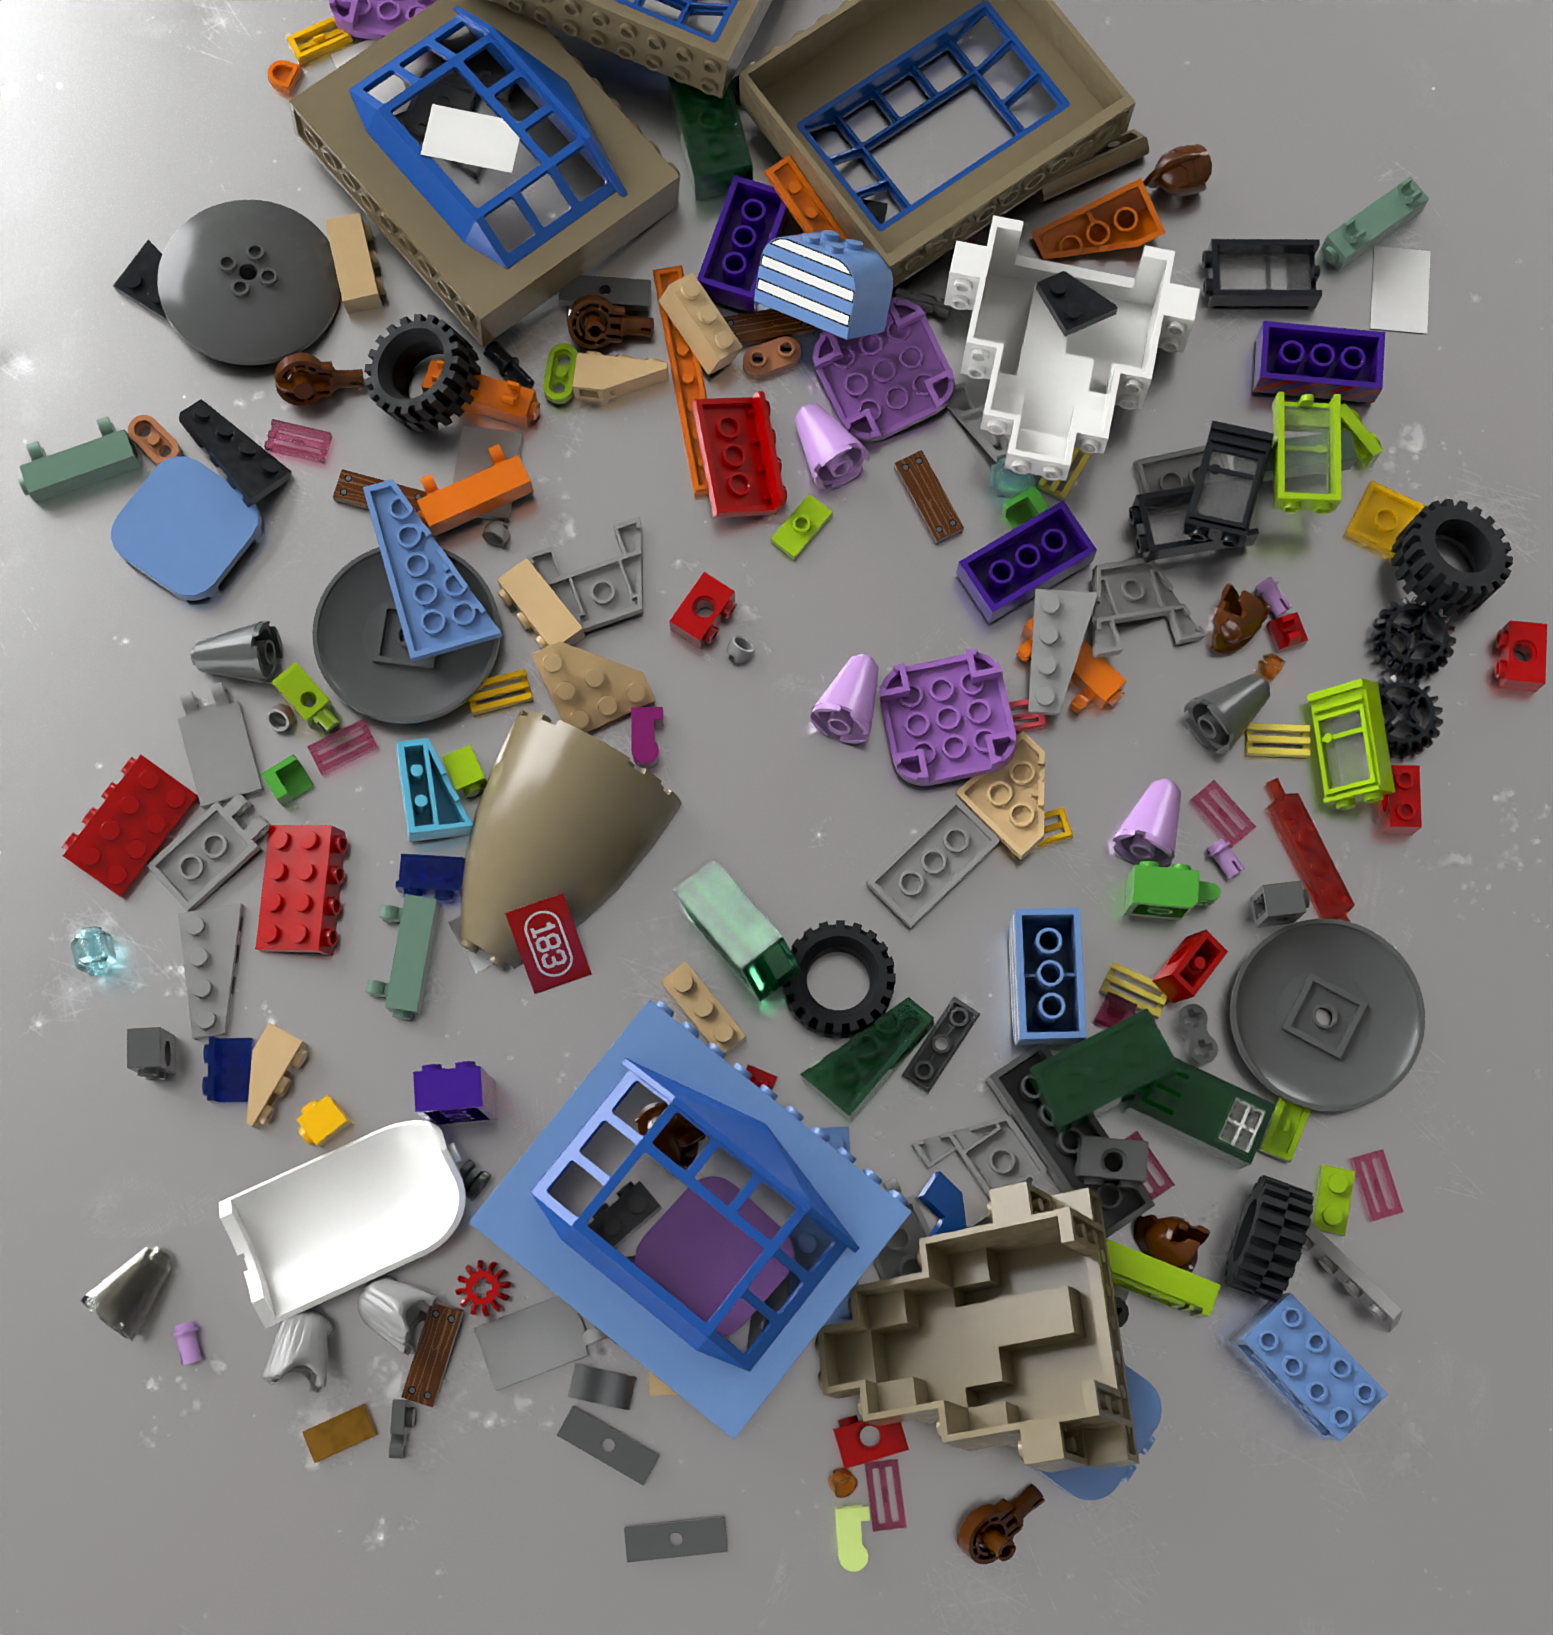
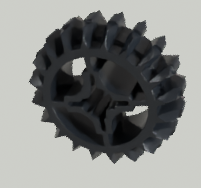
[1370,597,1456,680]
[1357,675,1443,758]

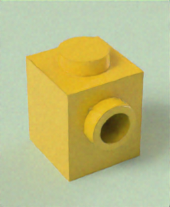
[296,1095,352,1148]

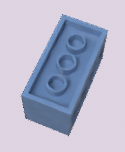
[1229,1293,1388,1442]

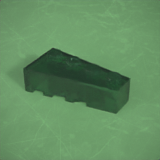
[800,997,934,1122]

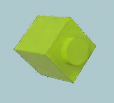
[441,744,487,797]

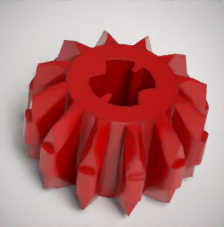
[455,1260,512,1317]

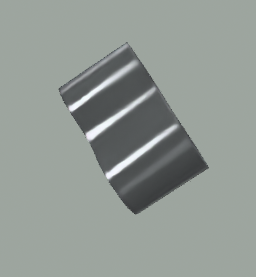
[1174,1004,1218,1067]
[568,1363,636,1410]

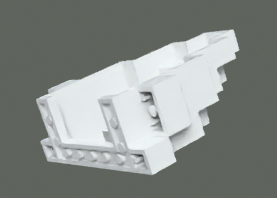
[944,215,1200,481]

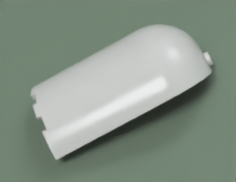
[219,1120,466,1328]

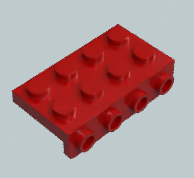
[692,391,787,518]
[62,754,198,897]
[255,825,347,955]

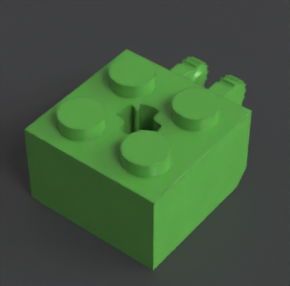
[1124,861,1221,920]

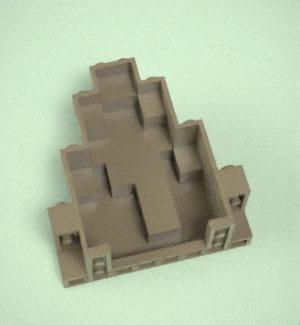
[815,1182,1139,1473]

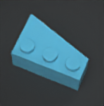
[396,738,473,842]

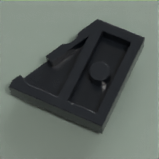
[1036,271,1118,337]

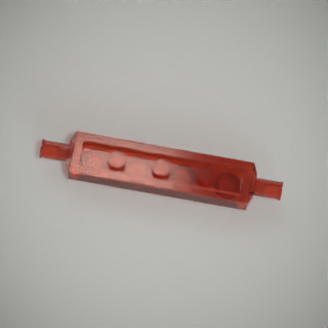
[1266,778,1355,922]

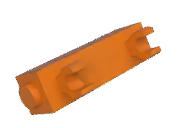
[421,359,540,429]
[416,443,534,537]
[1016,616,1127,714]

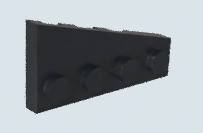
[113,239,171,325]
[179,399,292,507]

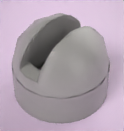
[482,520,509,547]
[727,636,754,663]
[266,704,294,731]

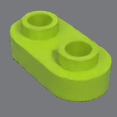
[543,343,577,404]

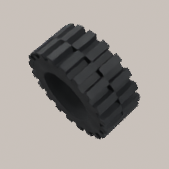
[364,314,481,432]
[1391,499,1513,617]
[782,920,896,1039]
[1224,1175,1314,1303]

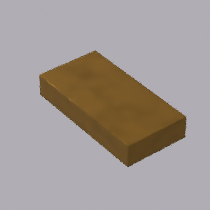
[302,1404,378,1463]

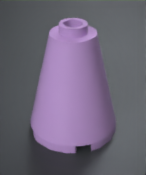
[795,404,869,489]
[810,654,879,744]
[1112,779,1181,867]

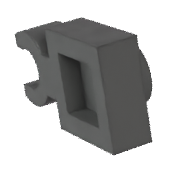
[389,1399,415,1459]

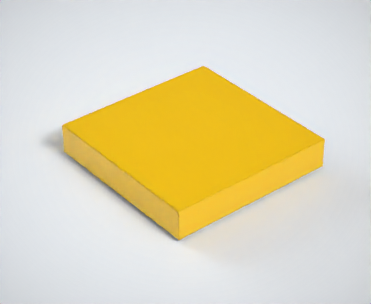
[1344,480,1426,558]

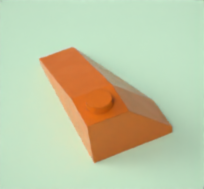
[1031,178,1166,260]

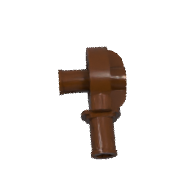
[566,295,654,349]
[274,353,364,406]
[957,1484,1045,1564]

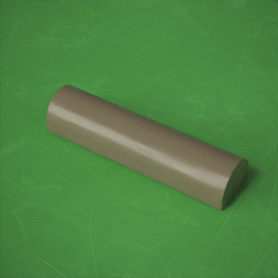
[1035,129,1149,202]

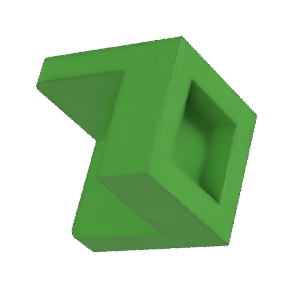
[1001,485,1050,530]
[261,754,314,806]

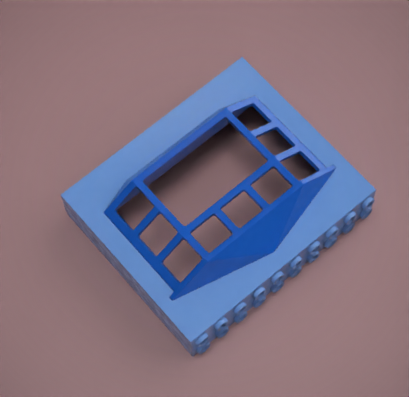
[469,999,912,1440]

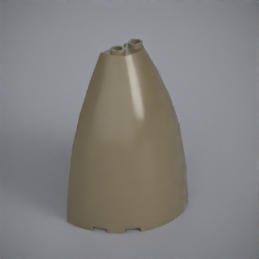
[459,710,682,969]

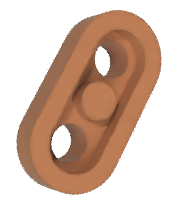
[743,336,801,379]
[128,415,182,466]

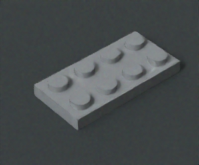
[866,796,1001,929]

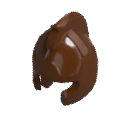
[1143,144,1212,196]
[1212,582,1272,654]
[634,1102,707,1170]
[1134,1214,1210,1273]

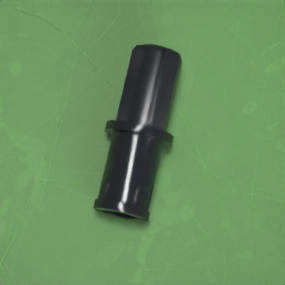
[483,341,535,389]

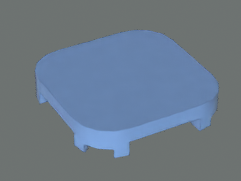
[111,456,263,603]

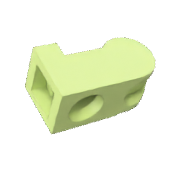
[835,1504,870,1572]

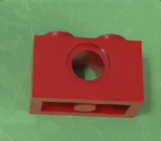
[669,572,737,649]
[1495,620,1547,692]
[1380,765,1422,835]
[1152,929,1228,1003]
[833,1415,909,1469]

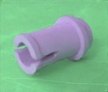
[1256,577,1292,618]
[1207,837,1245,880]
[172,1321,203,1365]

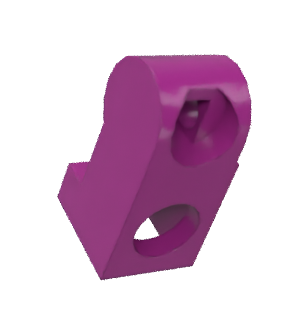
[631,707,664,769]

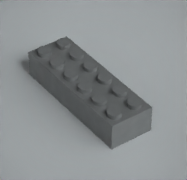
[986,1044,1155,1238]

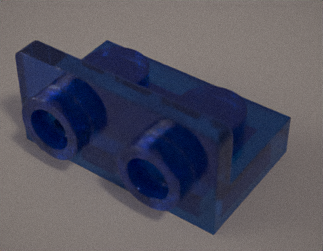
[395,853,465,901]
[202,1036,254,1104]

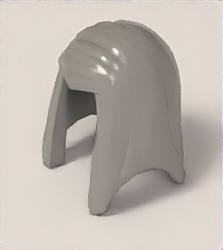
[357,1275,438,1356]
[262,1309,333,1393]

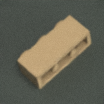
[325,212,386,314]
[659,272,743,375]
[497,558,585,649]
[661,961,746,1058]

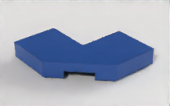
[918,1171,967,1237]

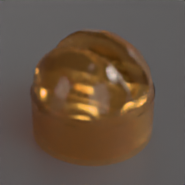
[1258,653,1285,681]
[828,1468,858,1498]

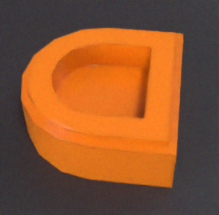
[267,60,303,96]

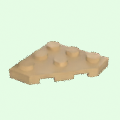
[531,641,656,733]
[955,731,1045,860]

